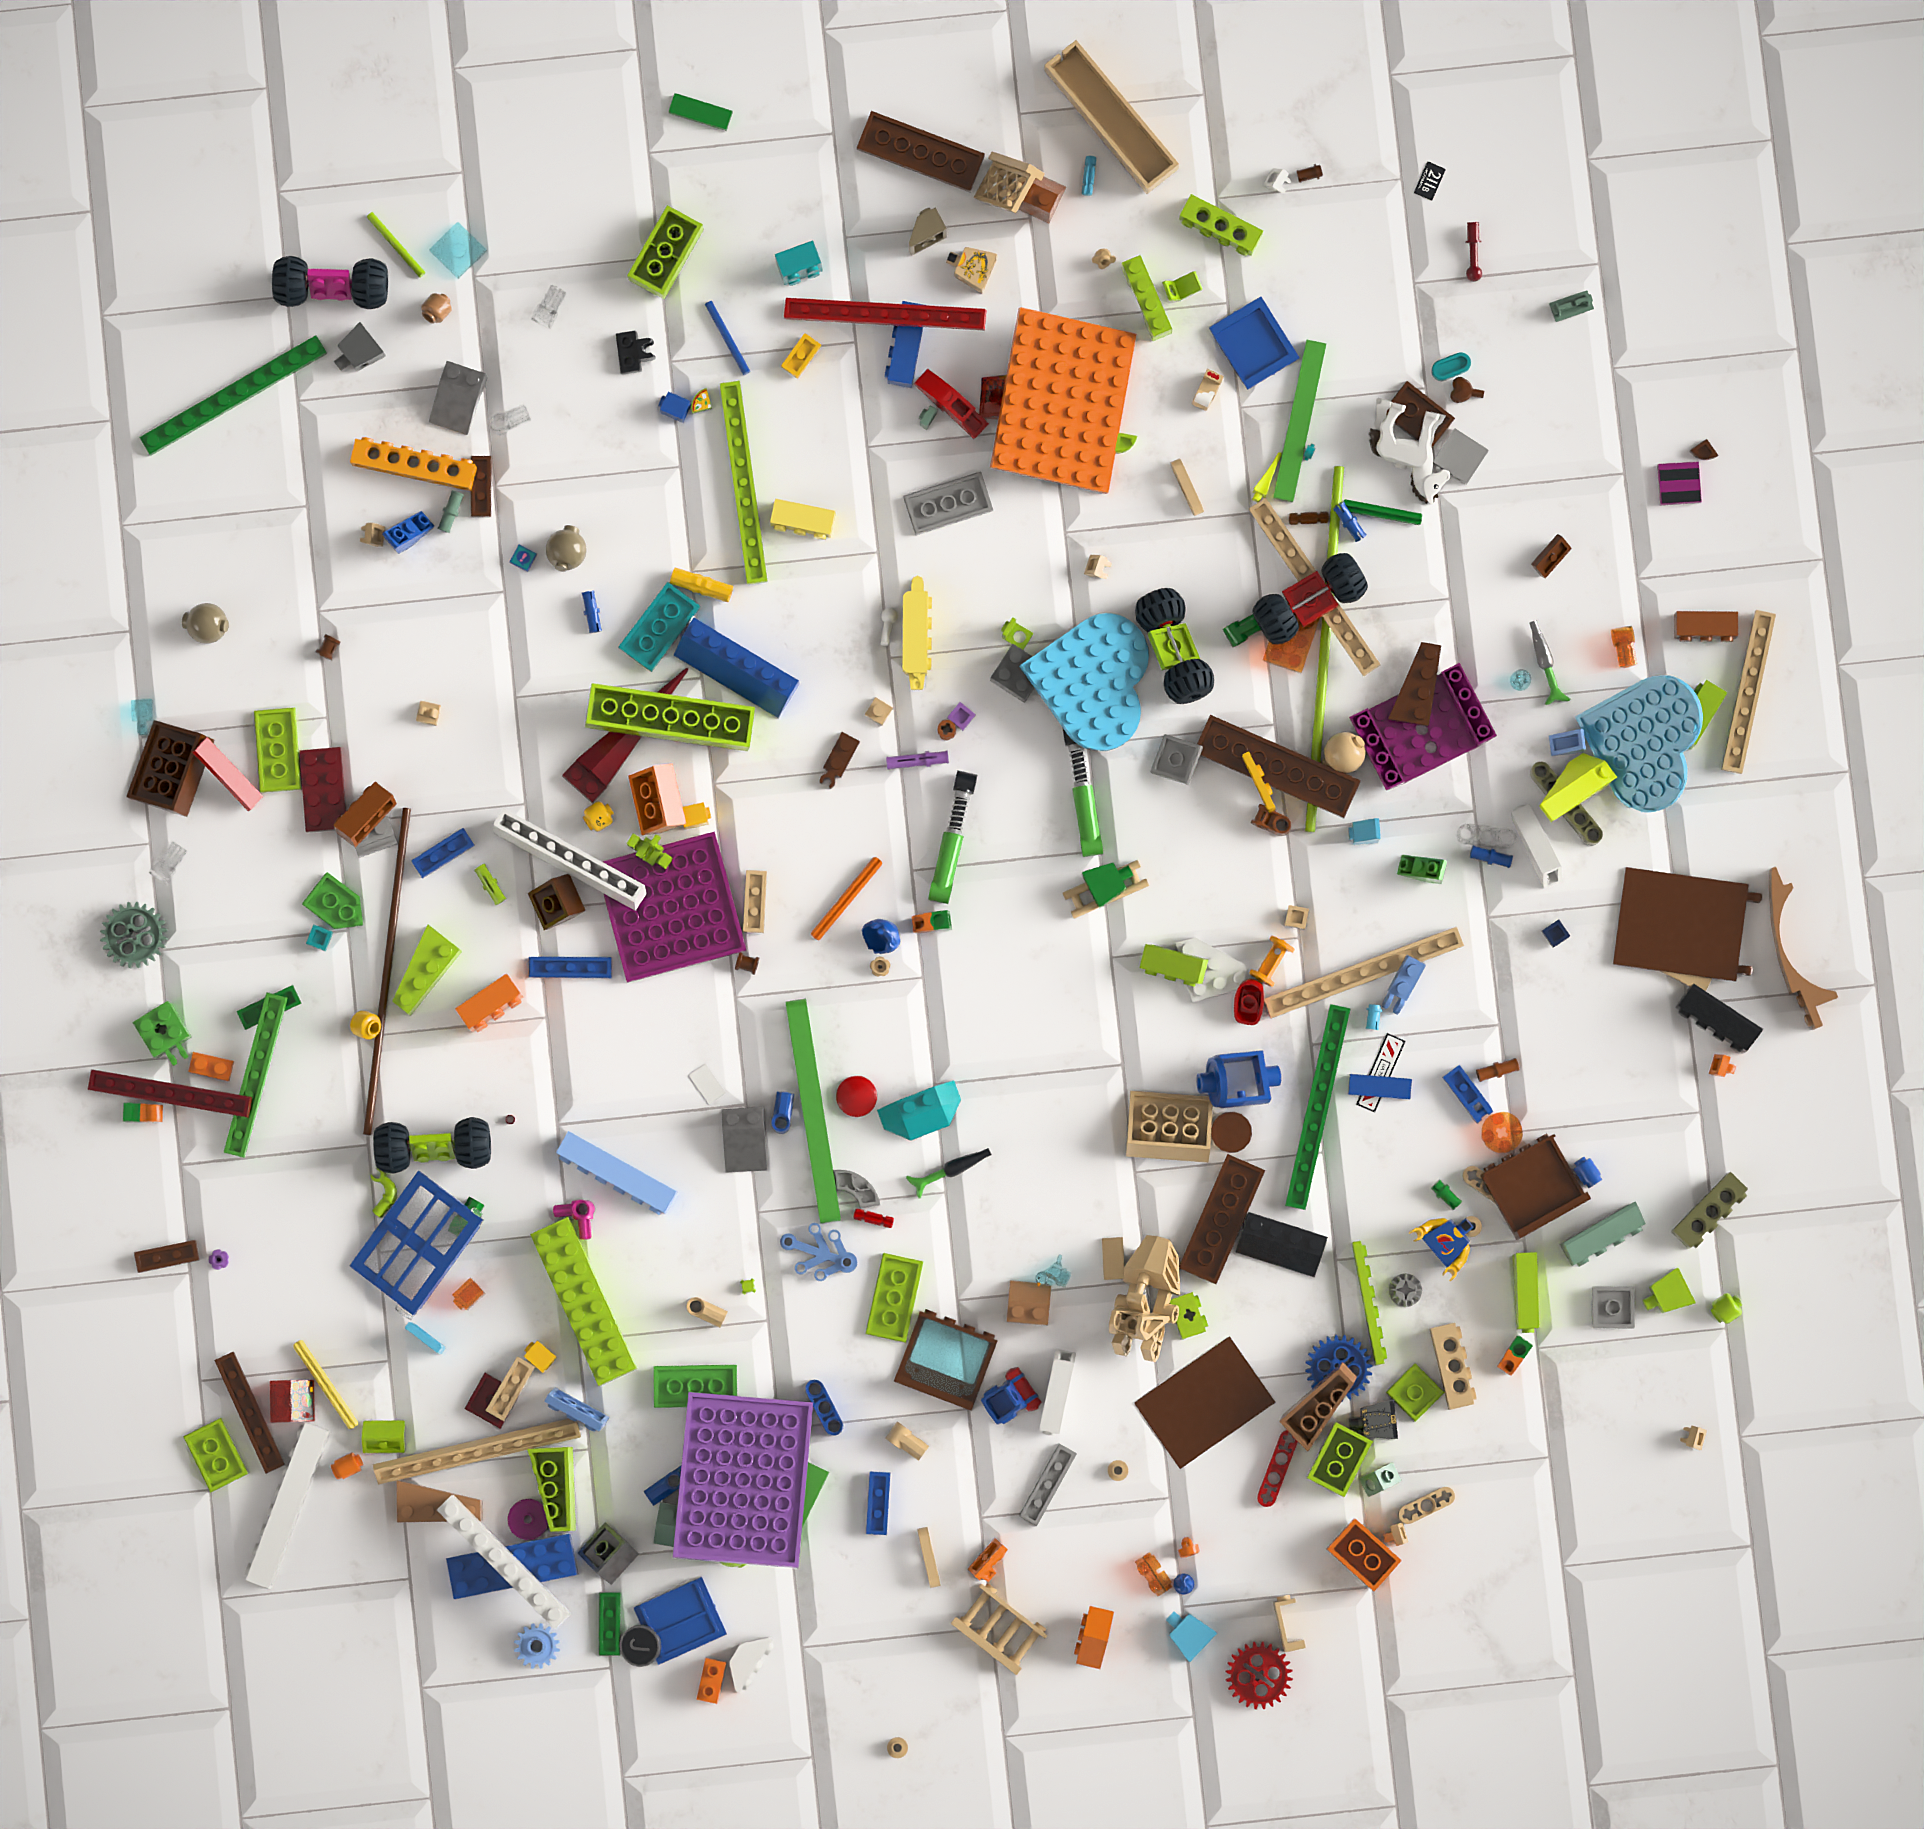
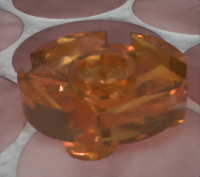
[1481,1112,1523,1153]

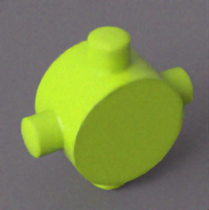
[740,1278,756,1295]

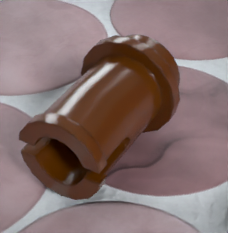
[1296,164,1323,183]

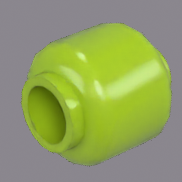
[1711,1293,1743,1324]

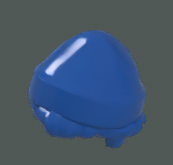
[861,919,900,954]

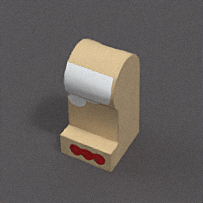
[1192,368,1224,411]

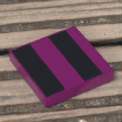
[1657,462,1702,506]

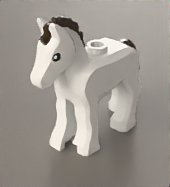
[1368,398,1450,505]

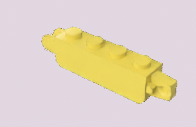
[902,575,932,690]

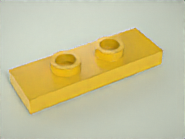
[1242,752,1276,813]

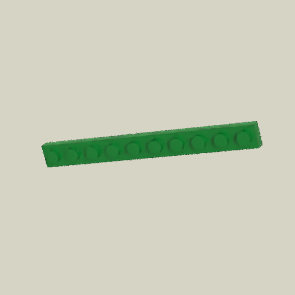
[139,335,327,456]
[1285,1004,1350,1210]

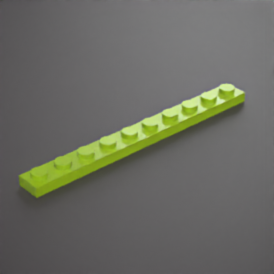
[720,381,768,585]

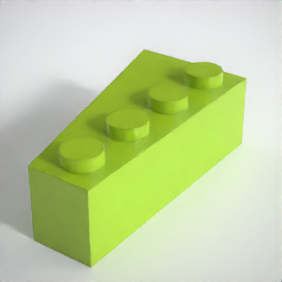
[392,924,462,1016]

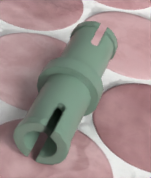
[437,490,464,533]

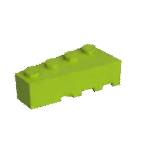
[527,1447,576,1532]

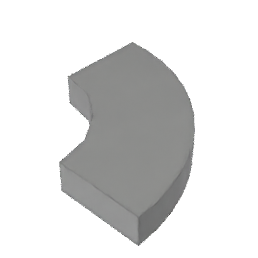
[834,1170,880,1208]

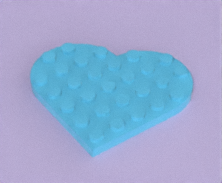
[1019,613,1149,751]
[1575,675,1703,813]

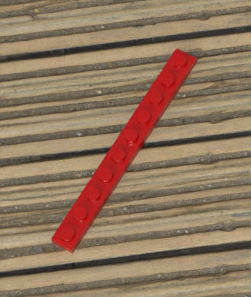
[784,298,987,331]

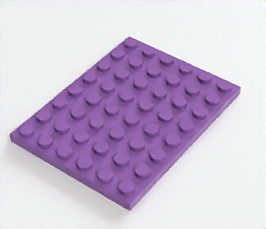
[673,1392,813,1569]

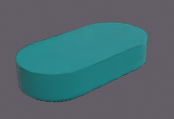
[1431,352,1471,381]

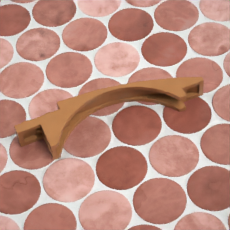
[1769,866,1838,1030]

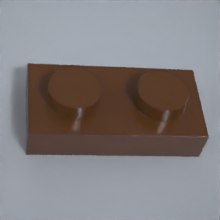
[1531,534,1572,579]

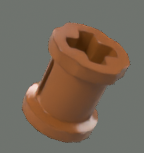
[937,720,956,741]

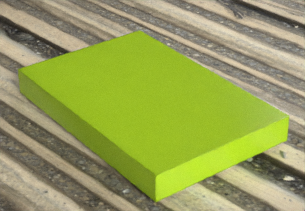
[183,1418,249,1493]

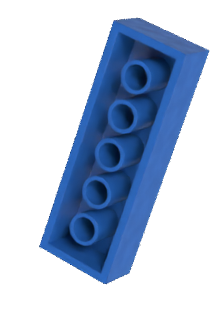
[446,1534,579,1599]

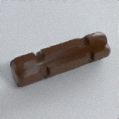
[1289,511,1329,525]

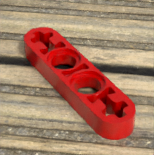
[1257,1430,1298,1507]

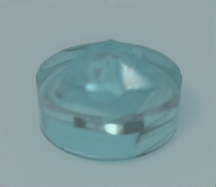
[1510,669,1532,691]

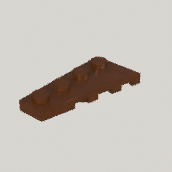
[1388,642,1442,727]

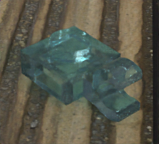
[131,699,153,736]

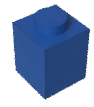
[658,391,692,423]

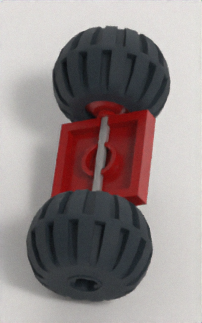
[1252,553,1368,644]

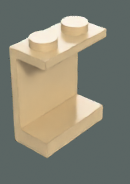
[1273,1595,1306,1652]

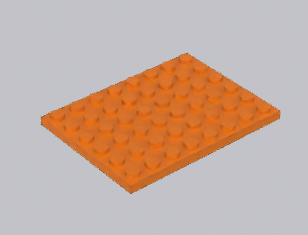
[990,307,1137,494]

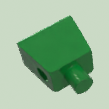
[1081,862,1134,909]

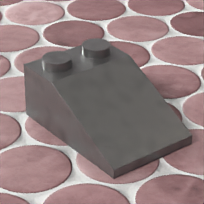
[429,361,487,435]
[721,1107,767,1173]

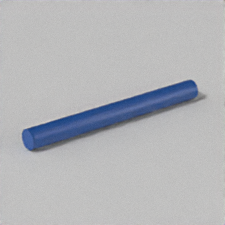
[705,301,750,375]

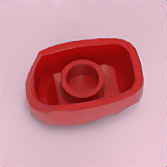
[1234,979,1265,1025]

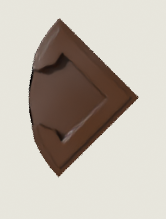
[1689,439,1719,460]

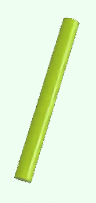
[367,212,426,278]

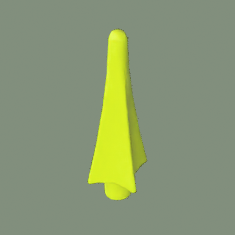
[1252,452,1282,503]

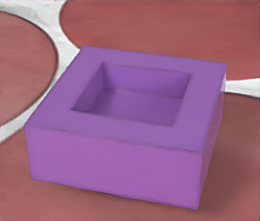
[947,702,976,731]

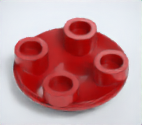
[836,1076,877,1117]

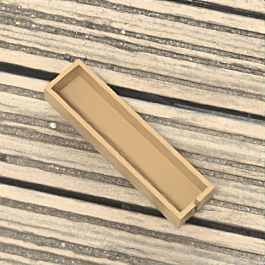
[1044,40,1179,194]

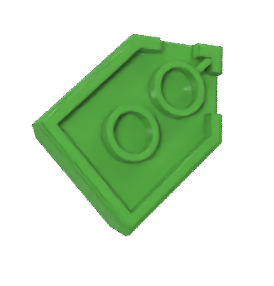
[302,872,363,929]

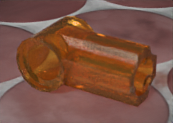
[1611,626,1637,668]

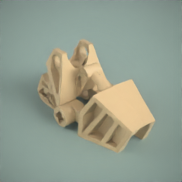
[1109,1235,1180,1362]

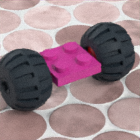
[272,256,388,309]

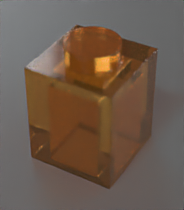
[452,1278,486,1310]

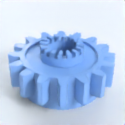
[514,1623,560,1669]

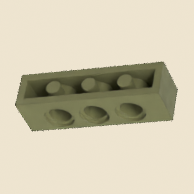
[1671,1171,1748,1249]

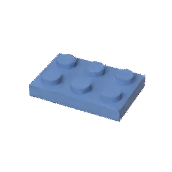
[544,1387,610,1432]

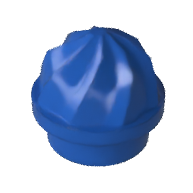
[1173,1574,1194,1595]

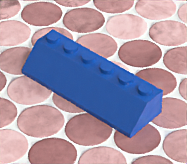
[673,618,800,719]

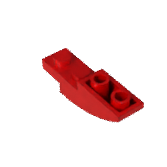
[913,369,989,439]

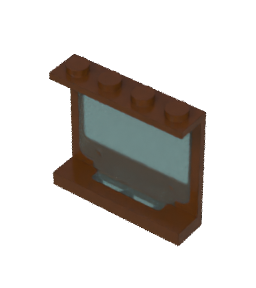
[894,1309,998,1411]

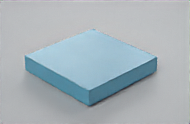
[405,1322,446,1354]

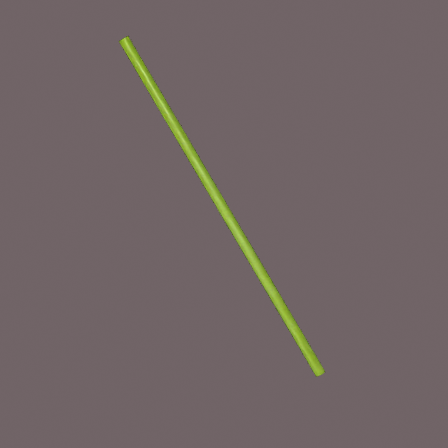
[1305,466,1344,832]

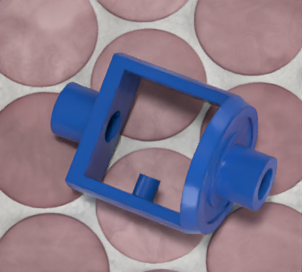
[1196,1050,1281,1108]

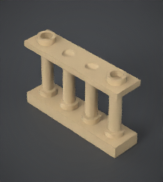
[951,1583,1048,1675]

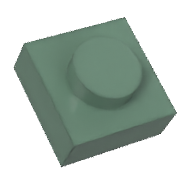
[918,405,937,430]

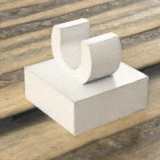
[1263,168,1291,193]

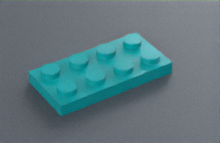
[618,582,700,672]

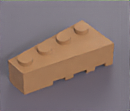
[1279,1362,1357,1452]
[397,1480,483,1522]

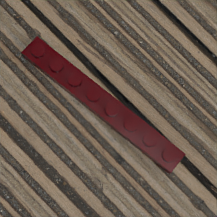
[88,1069,252,1117]

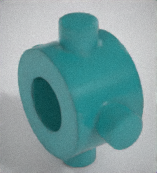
[1303,443,1316,461]

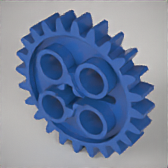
[1305,1334,1373,1402]

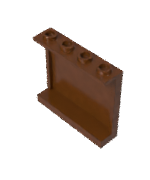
[1480,1133,1591,1240]

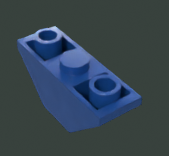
[382,511,434,554]

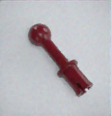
[1465,222,1482,282]

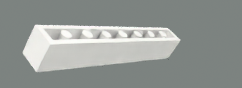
[493,808,646,911]
[244,1423,331,1589]
[437,1495,571,1629]

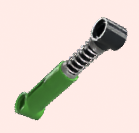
[1062,727,1103,857]
[928,770,978,904]

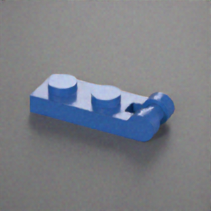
[1442,1065,1494,1124]

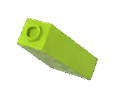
[1512,1252,1539,1333]

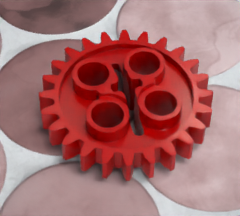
[1225,1641,1293,1709]

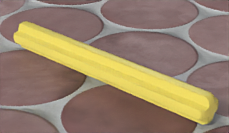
[293,1340,358,1429]

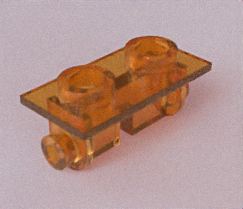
[1135,1552,1173,1596]

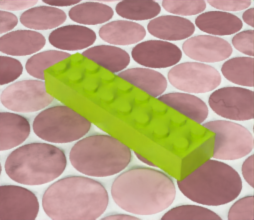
[585,683,755,752]
[530,1217,637,1386]

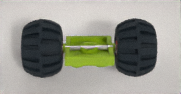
[1135,588,1214,704]
[373,1117,491,1174]

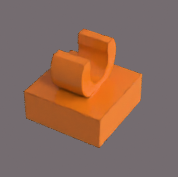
[1709,1054,1736,1077]

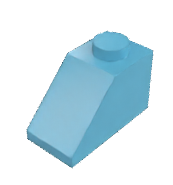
[1348,818,1381,845]

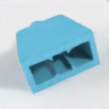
[1166,1611,1217,1662]

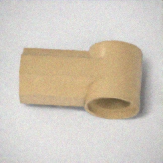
[686,1297,728,1328]
[885,1422,929,1461]

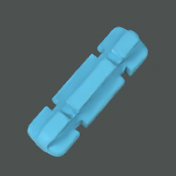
[1082,156,1097,196]

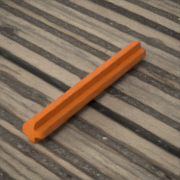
[811,857,882,940]

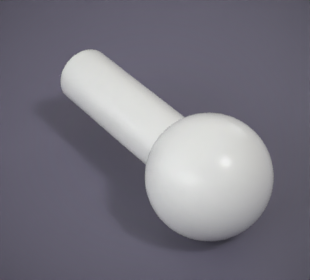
[880,608,897,646]

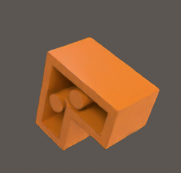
[1074,1606,1114,1669]

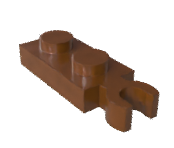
[819,732,860,789]

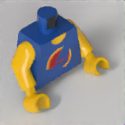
[1409,1218,1474,1281]

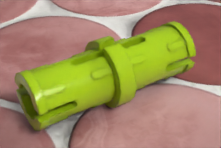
[474,864,507,905]

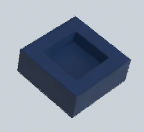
[1541,919,1570,948]

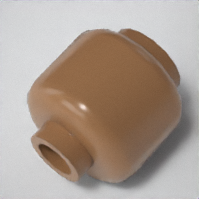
[421,293,452,324]

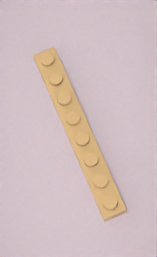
[1721,610,1776,774]

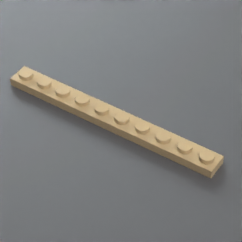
[1249,497,1380,677]
[1264,927,1464,1019]
[373,1419,581,1485]

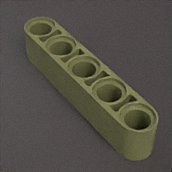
[1530,761,1603,846]

